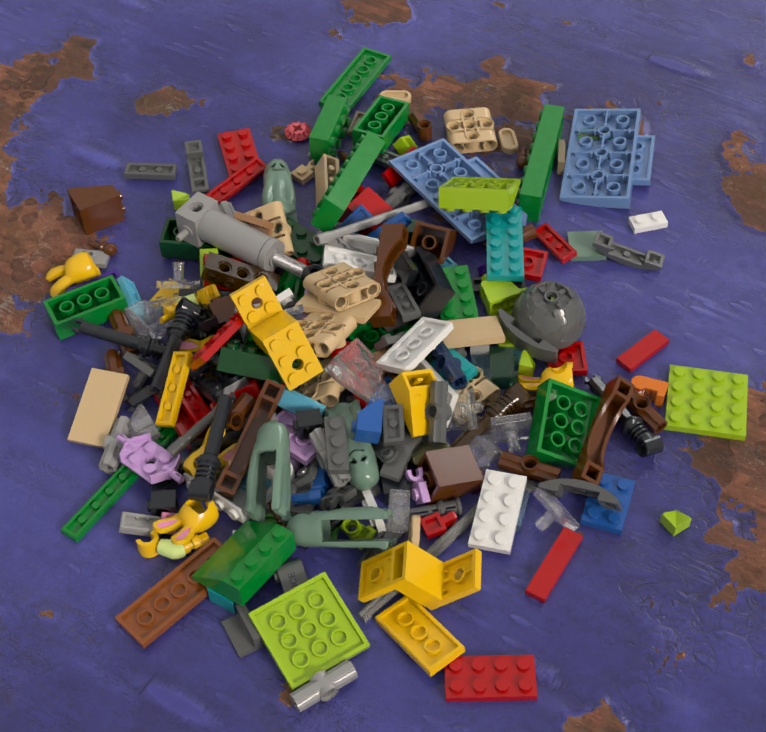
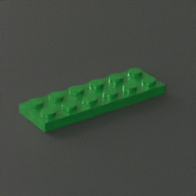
[318,47,391,113]

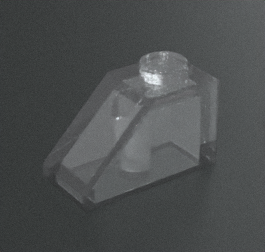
[127,403,162,441]
[469,435,502,470]

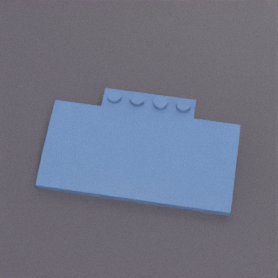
[559,109,655,209]
[389,138,527,244]

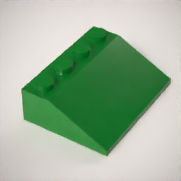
[526,378,601,469]
[192,521,296,607]

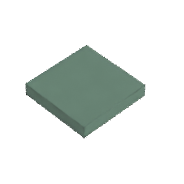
[567,231,607,261]

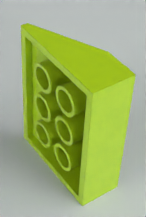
[438,177,521,214]

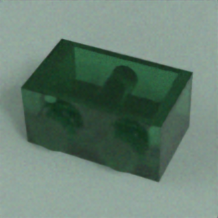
[490,347,518,389]

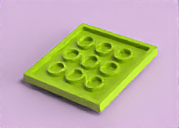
[664,365,748,441]
[248,571,370,692]

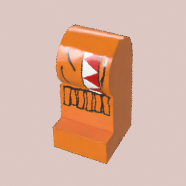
[631,375,669,408]

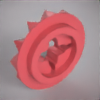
[285,121,311,141]

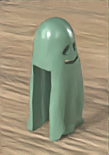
[262,158,298,223]
[323,399,379,491]
[244,420,292,524]
[286,506,396,550]

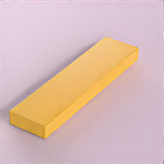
[155,351,193,427]

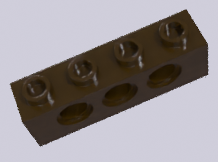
[201,251,280,294]

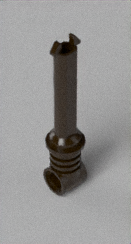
[450,381,531,448]

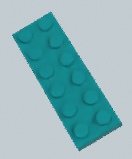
[486,206,524,282]

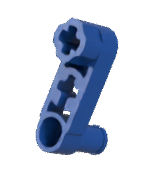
[291,465,332,507]

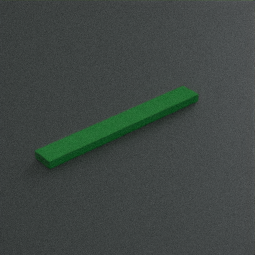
[60,427,178,543]

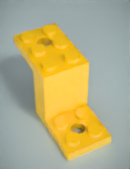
[229,275,324,391]
[358,541,482,611]

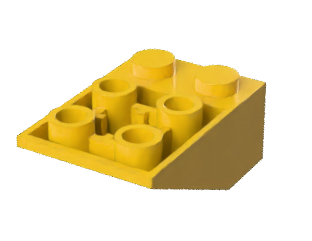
[388,369,437,438]

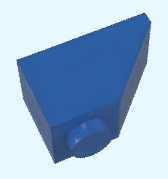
[351,398,384,444]

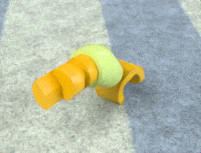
[159,283,221,324]
[136,530,210,560]

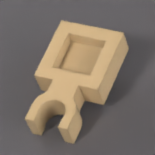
[291,160,316,185]

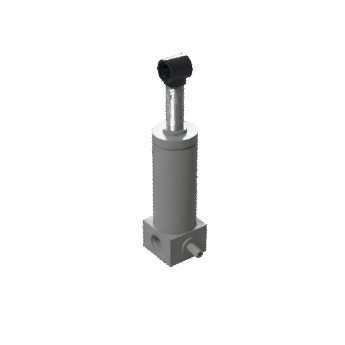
[175,192,324,281]

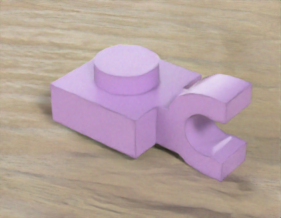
[404,467,431,505]

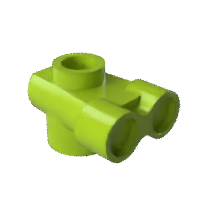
[339,520,377,551]

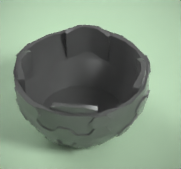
[512,280,586,349]

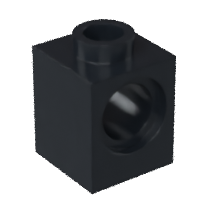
[292,408,323,440]
[147,489,179,517]

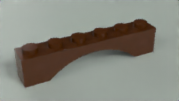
[369,222,409,328]
[570,376,635,486]
[214,378,286,501]

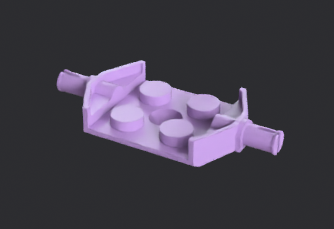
[116,433,185,484]

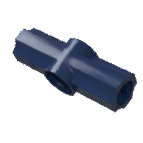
[430,341,468,390]

